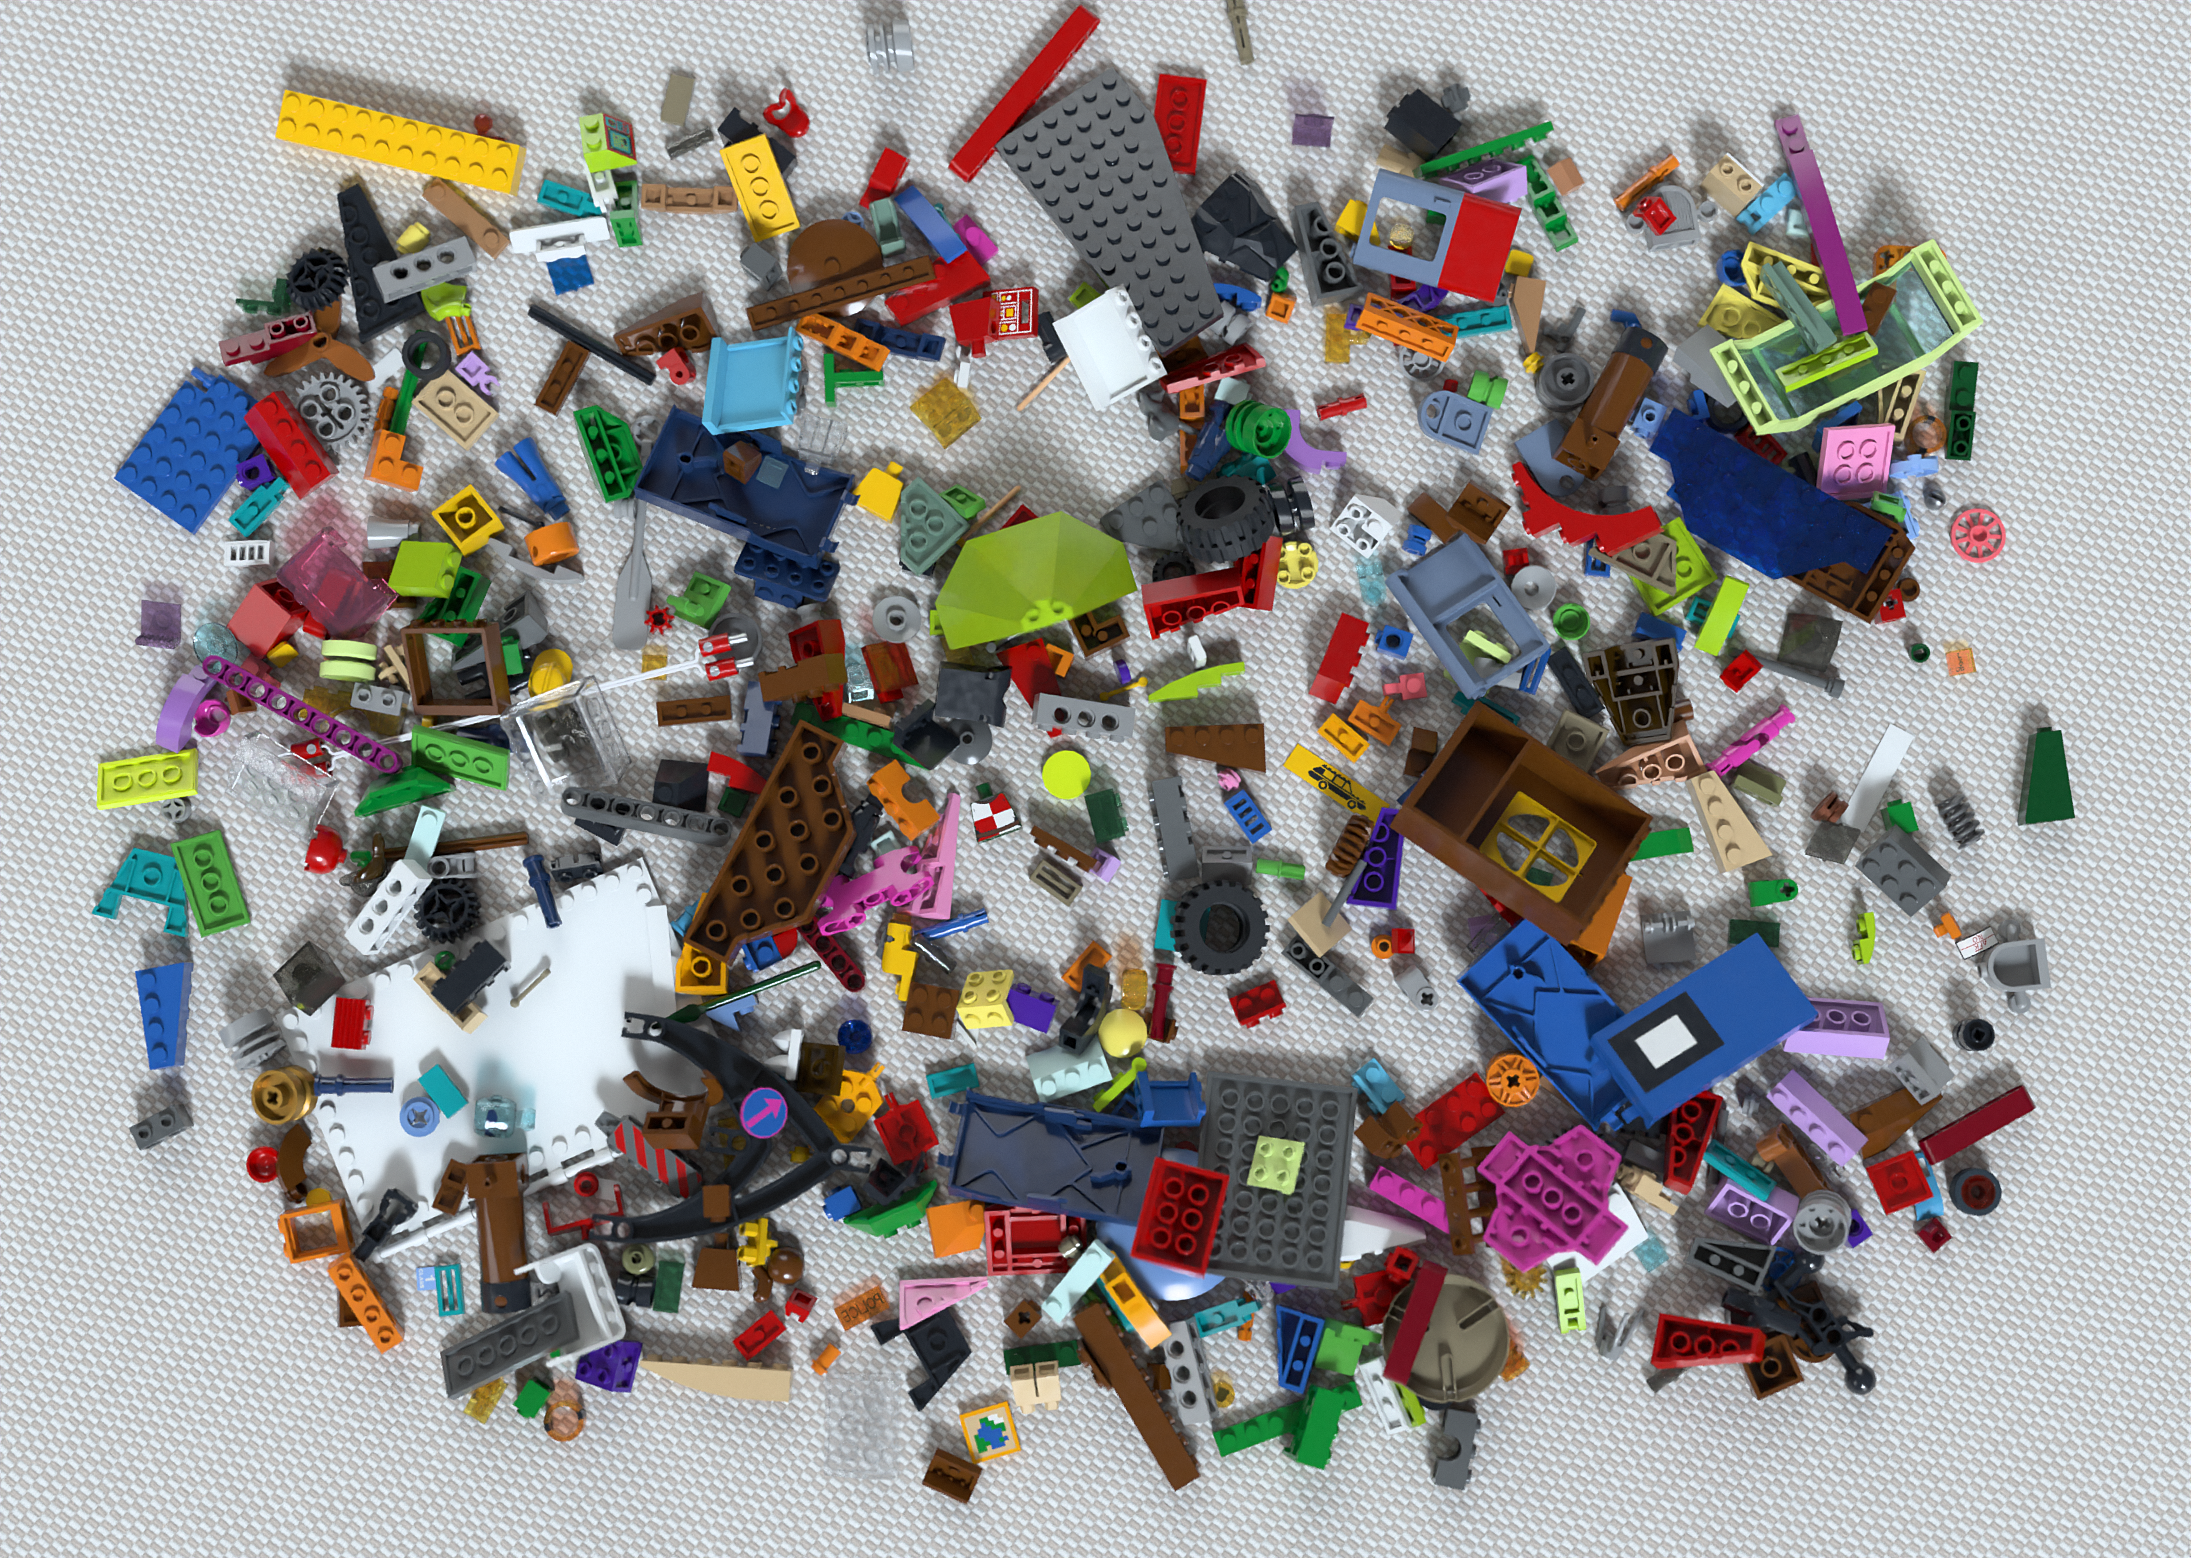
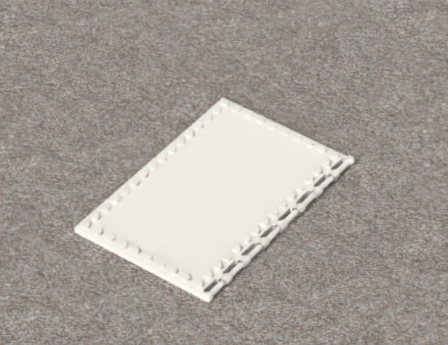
[275,857,731,1264]

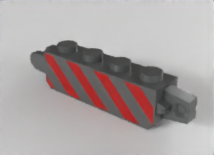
[594,1110,708,1200]

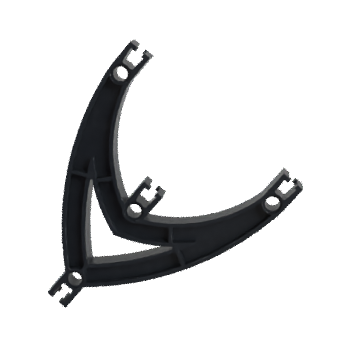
[589,1012,873,1244]

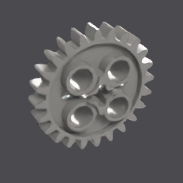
[291,372,371,452]

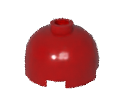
[304,824,348,874]

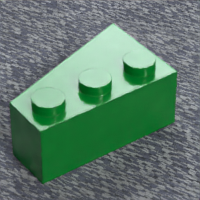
[409,566,492,648]
[1282,1384,1347,1470]

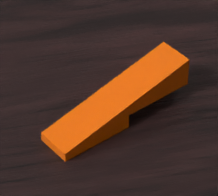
[1179,384,1205,474]

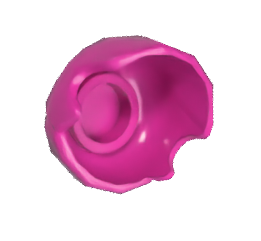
[193,699,231,737]

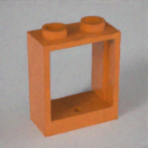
[278,1198,356,1264]

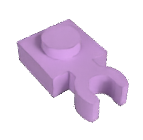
[455,352,500,396]

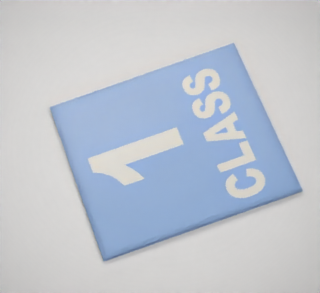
[416,1267,436,1291]

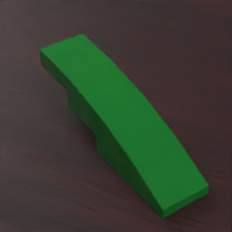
[1514,154,1578,253]

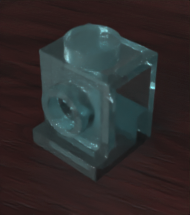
[844,662,873,703]

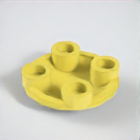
[1277,541,1319,589]
[1098,1009,1147,1058]

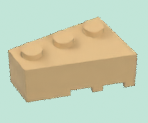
[1875,357,1927,447]

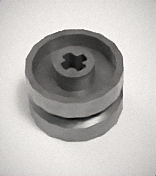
[1536,353,1594,413]
[708,613,763,669]

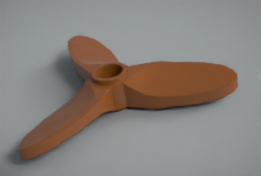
[264,295,375,382]

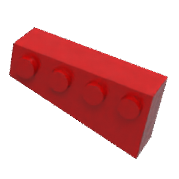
[884,250,991,328]
[1141,566,1245,641]
[1662,1090,1723,1195]
[1650,1313,1766,1369]

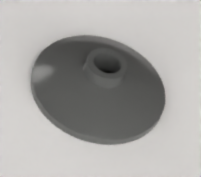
[946,719,993,765]

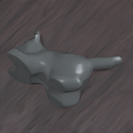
[1137,389,1199,441]

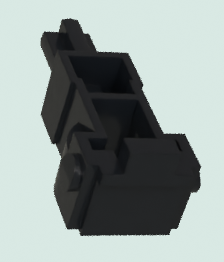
[353,1188,419,1263]

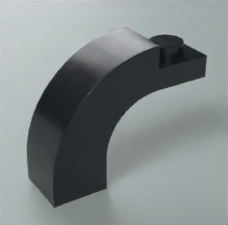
[1058,963,1114,1056]

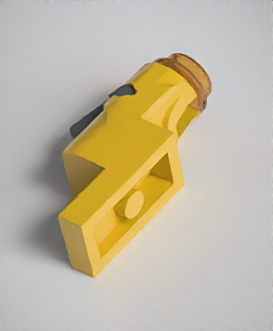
[876,913,920,1002]

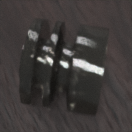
[531,699,594,763]

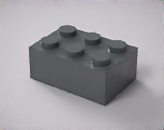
[1855,824,1951,917]

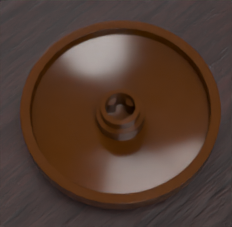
[787,219,885,318]

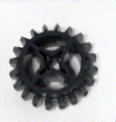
[285,247,351,313]
[413,878,482,944]

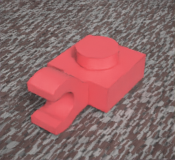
[239,653,282,688]
[1382,672,1427,701]

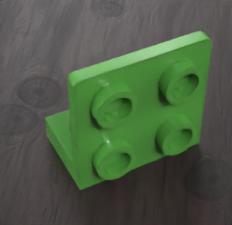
[1312,1317,1382,1376]

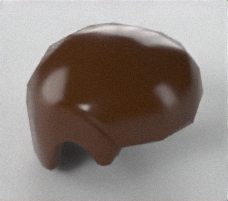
[767,1246,805,1286]

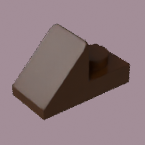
[1403,727,1438,778]

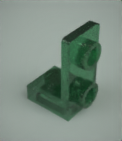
[235,278,292,316]

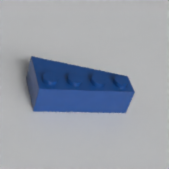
[135,962,194,1070]

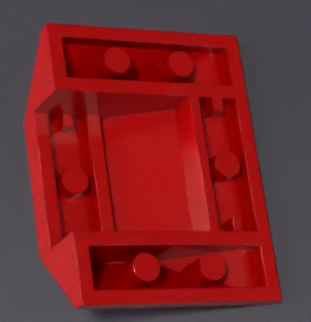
[984,1203,1087,1276]

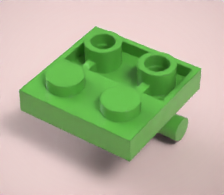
[667,571,732,631]

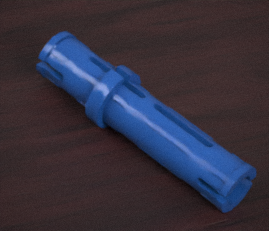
[914,908,989,946]

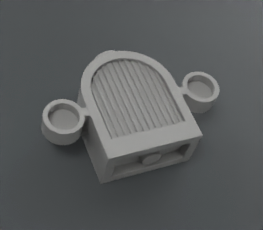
[1625,182,1718,252]
[1977,919,2051,1014]

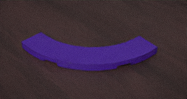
[1344,284,1449,331]

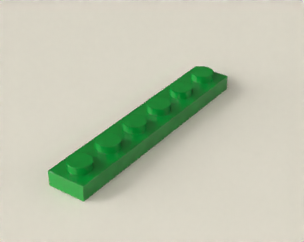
[1412,121,1554,181]
[790,703,930,771]
[1212,1380,1363,1458]

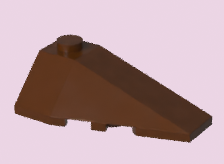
[613,291,721,357]
[1842,1086,1943,1160]

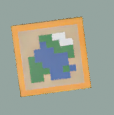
[959,1400,1021,1464]

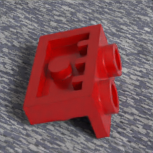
[1228,980,1287,1029]

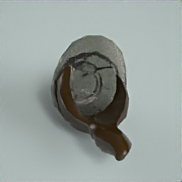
[339,831,389,897]

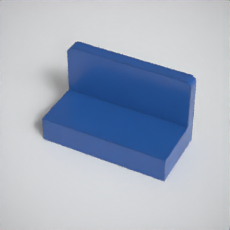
[1631,612,1687,653]

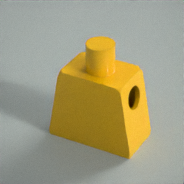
[852,461,905,524]

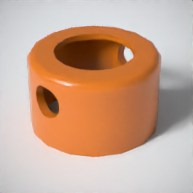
[524,522,580,567]

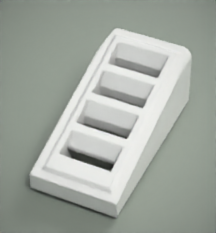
[224,540,275,567]

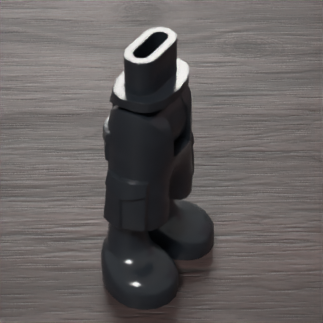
[838,792,884,880]

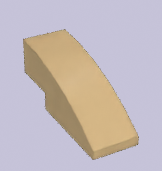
[413,961,488,1034]

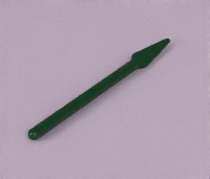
[651,960,822,1030]

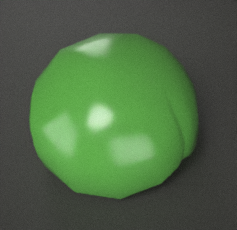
[1553,603,1591,640]

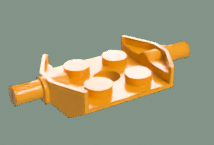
[808,1061,886,1150]

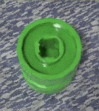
[1466,369,1509,410]

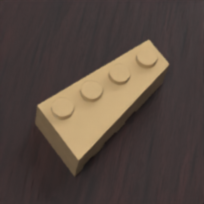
[1685,770,1773,874]

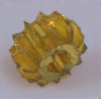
[1120,968,1148,1011]
[1504,1263,1548,1299]

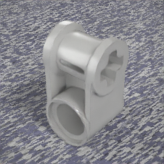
[427,853,477,880]
[1394,964,1439,1012]

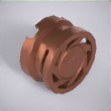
[1810,791,1849,830]

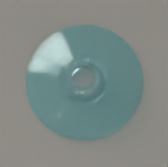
[193,622,238,671]

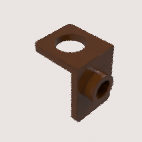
[1144,1012,1179,1044]

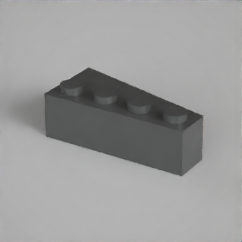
[1289,201,1364,307]
[1147,776,1200,882]

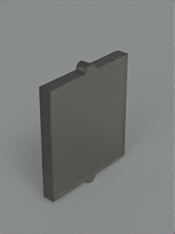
[1805,820,1861,865]

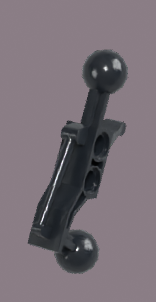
[1765,1245,1877,1395]

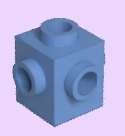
[1629,398,1668,439]

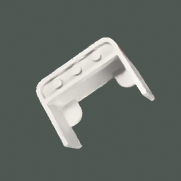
[514,1243,626,1367]

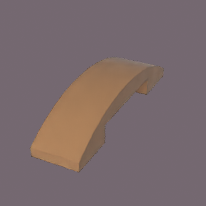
[641,184,738,215]

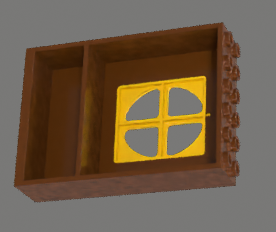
[1389,700,1654,947]

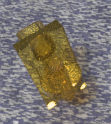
[463,1378,509,1425]

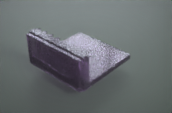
[1292,114,1334,148]
[135,600,181,649]

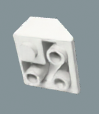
[1330,494,1403,559]

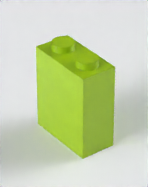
[387,541,463,598]

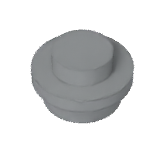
[1742,1093,1761,1118]

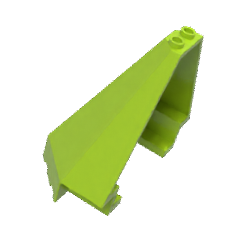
[935,511,1138,650]

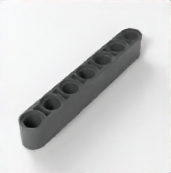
[560,787,733,847]

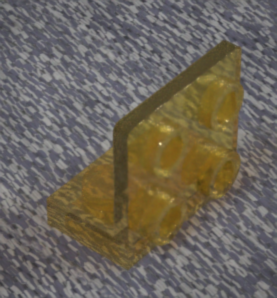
[909,377,982,449]

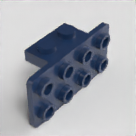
[734,542,841,610]

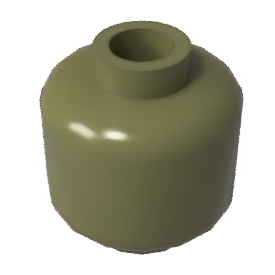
[622,1243,657,1275]

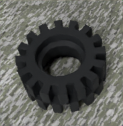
[1152,552,1196,583]

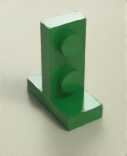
[610,180,643,248]
[824,354,885,407]

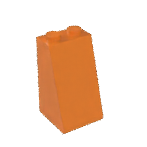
[1558,871,1633,970]

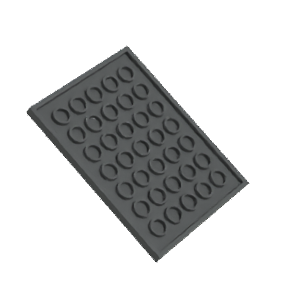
[1197,1071,1358,1290]

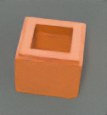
[1265,292,1298,324]

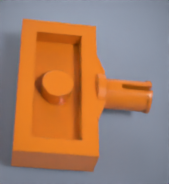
[1347,695,1402,747]

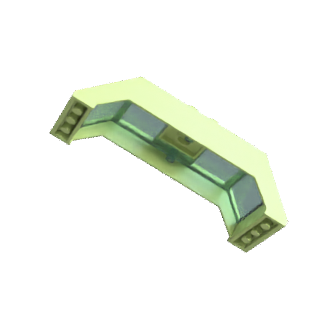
[1709,239,1983,435]

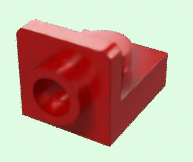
[1632,196,1677,236]

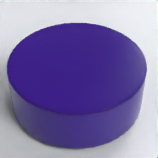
[1113,659,1131,685]

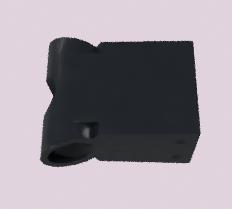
[934,661,1013,728]

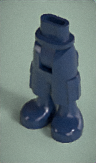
[1185,399,1232,482]

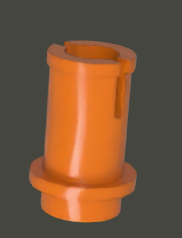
[810,1342,841,1376]

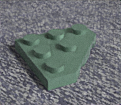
[901,476,971,577]

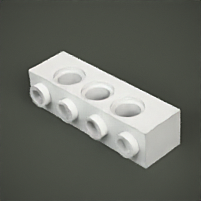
[344,859,433,955]

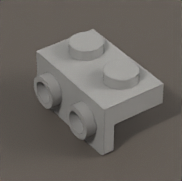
[350,680,410,716]

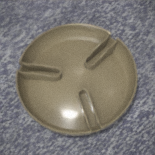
[1382,1273,1510,1403]

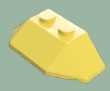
[1740,241,1830,310]

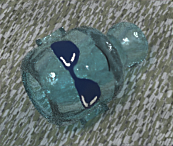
[473,1095,536,1138]

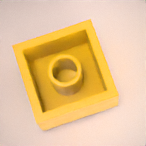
[431,484,505,559]

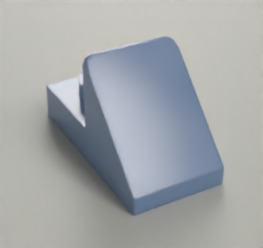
[706,995,759,1032]

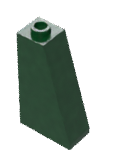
[2017,727,2075,826]

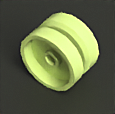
[319,640,378,682]

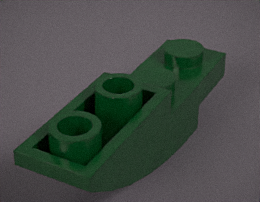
[1944,361,1979,461]

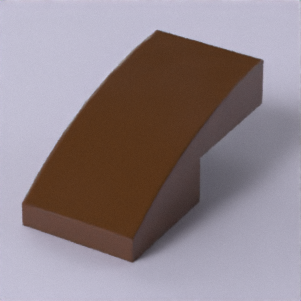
[1407,491,1460,544]
[431,1159,467,1217]

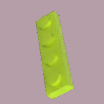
[1775,331,1878,393]

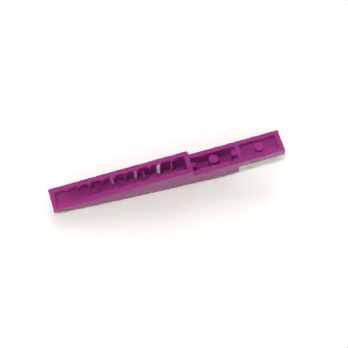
[1774,114,1868,336]

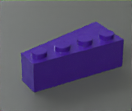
[1346,807,1405,911]

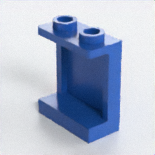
[1133,1071,1206,1127]

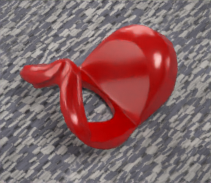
[763,88,810,138]

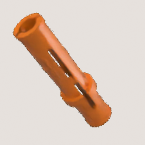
[1613,153,1680,211]

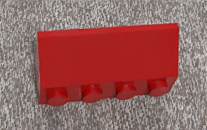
[243,391,340,500]

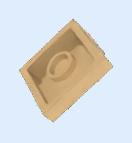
[1613,1164,1678,1216]

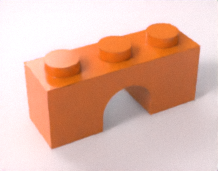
[866,759,941,841]

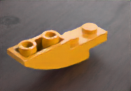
[1100,1250,1172,1349]

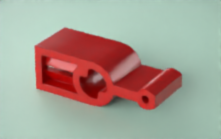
[859,147,911,210]

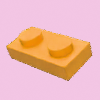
[1316,713,1370,764]

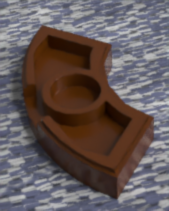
[275,1123,312,1193]

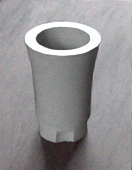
[367,516,422,550]

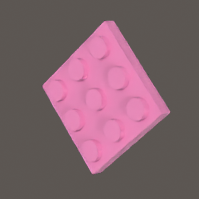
[1814,423,1895,502]

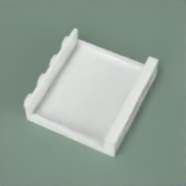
[1052,284,1167,412]

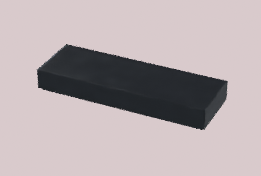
[1546,646,1605,719]

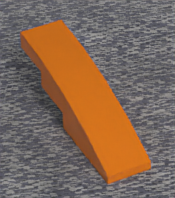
[795,313,891,372]

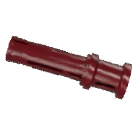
[1148,963,1177,1040]

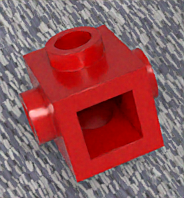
[1384,1246,1422,1286]

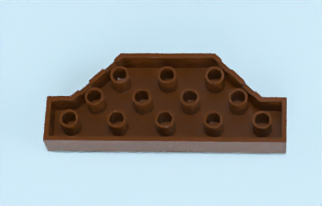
[682,719,857,967]

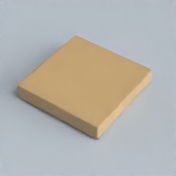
[1287,891,1352,958]

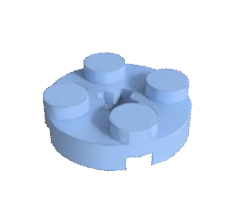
[1889,454,1939,479]

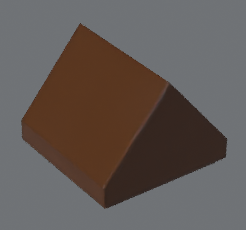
[1147,1363,1172,1391]

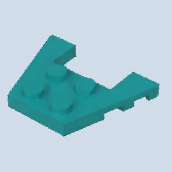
[92,848,189,937]

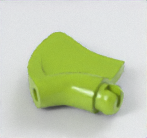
[421,282,472,322]

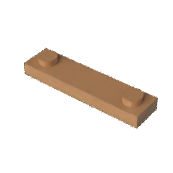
[421,178,511,260]

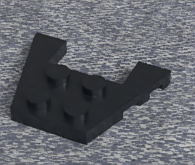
[870,1308,972,1412]

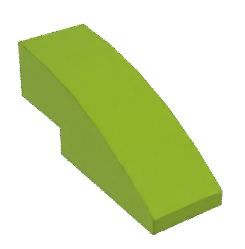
[1694,575,1749,656]

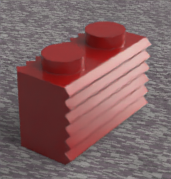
[331,997,374,1050]

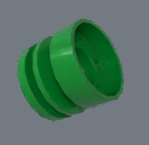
[1225,400,1292,459]

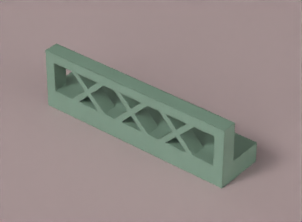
[1759,261,1837,355]

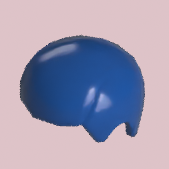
[1716,250,1746,287]

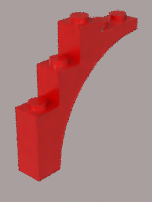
[1511,461,1665,557]

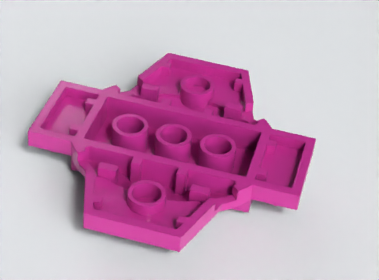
[1477,1124,1629,1273]

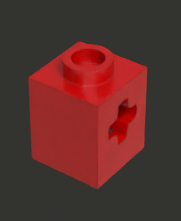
[1874,588,1906,625]

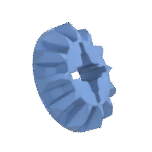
[399,1097,440,1137]

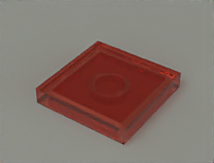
[861,641,919,695]

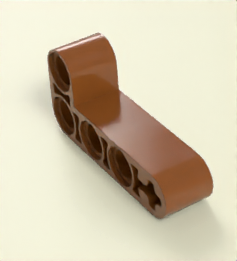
[1756,1122,1835,1200]

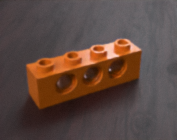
[327,1250,405,1354]

